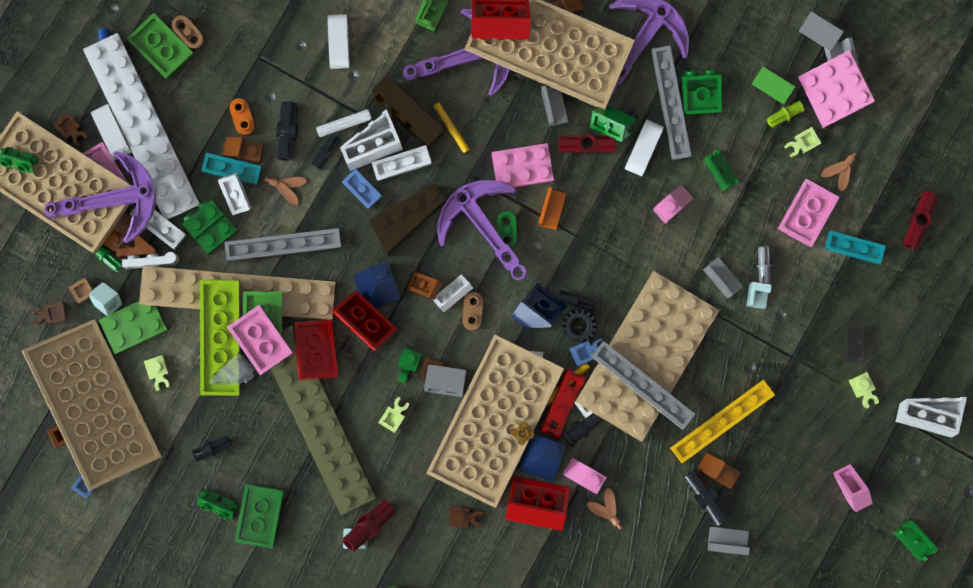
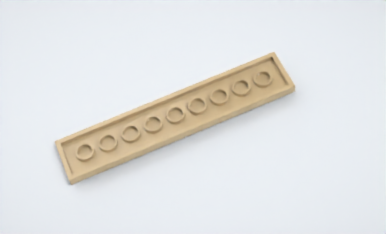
[139,266,336,320]

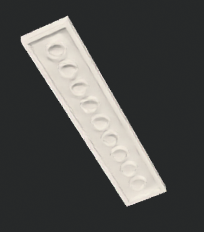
[83,33,200,220]

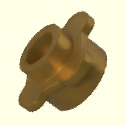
[511,422,534,445]

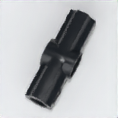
[276,101,298,161]
[683,468,730,526]

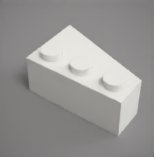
[340,109,403,171]
[896,397,967,438]

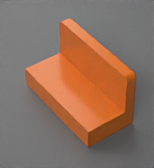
[538,186,566,231]

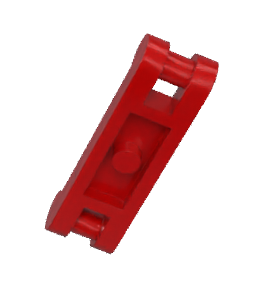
[540,368,586,439]

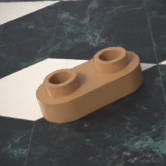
[172,15,204,50]
[463,292,483,331]

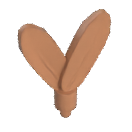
[821,152,857,192]
[265,177,307,205]
[587,488,622,529]

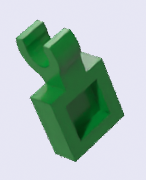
[397,347,422,383]

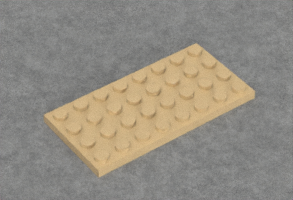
[465,0,635,110]
[0,112,131,255]
[575,271,719,442]
[22,319,161,491]
[426,335,564,508]

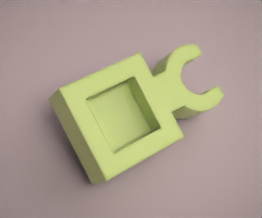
[785,127,821,157]
[144,355,171,391]
[849,372,879,408]
[378,397,409,433]

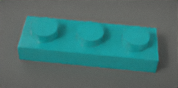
[201,153,262,186]
[824,231,886,265]

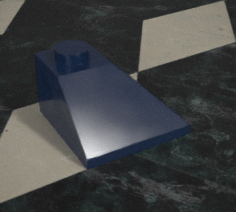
[353,261,401,308]
[511,283,567,328]
[516,435,566,482]

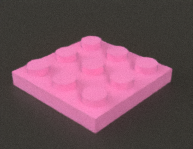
[798,50,876,128]

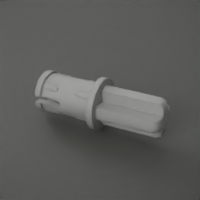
[757,246,772,284]

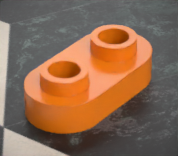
[229,98,255,136]

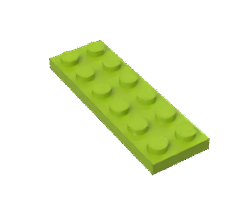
[200,279,240,396]

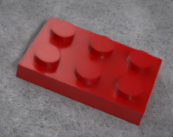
[293,320,338,381]

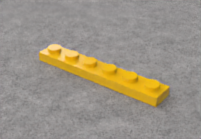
[670,380,775,463]

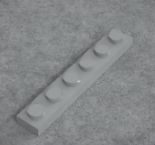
[651,46,691,161]
[225,228,342,262]
[591,341,695,430]

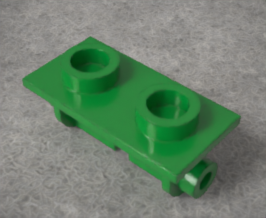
[0,147,38,174]
[197,489,239,520]

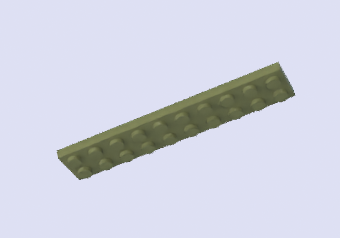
[271,325,376,515]

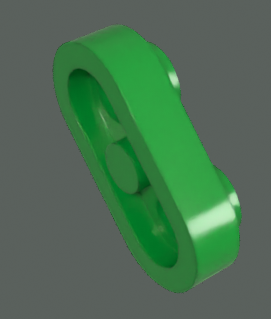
[497,211,517,249]

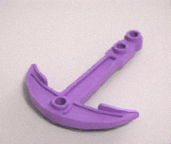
[609,0,689,96]
[403,9,510,96]
[44,151,156,243]
[437,180,527,281]

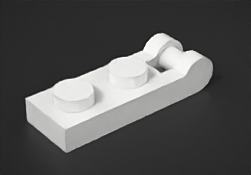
[122,252,179,269]

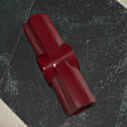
[558,134,616,154]
[902,191,939,250]
[342,500,395,552]

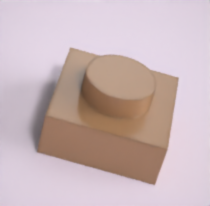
[68,278,94,304]

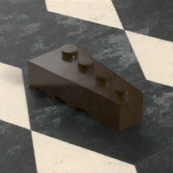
[371,75,445,149]
[369,183,445,256]

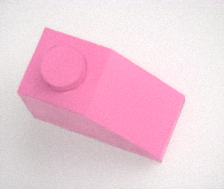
[653,185,694,224]
[562,458,607,494]
[833,464,873,512]

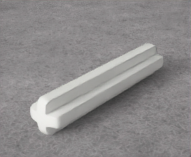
[317,110,371,137]

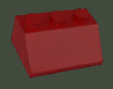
[471,0,530,40]
[332,290,397,351]
[505,476,570,531]

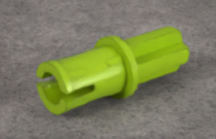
[767,101,804,127]

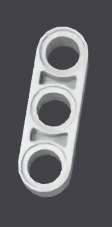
[328,14,350,69]
[91,104,132,161]
[625,119,664,176]

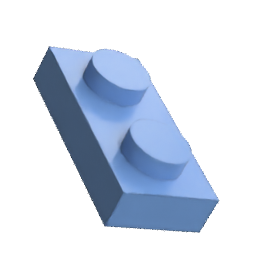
[342,169,382,210]

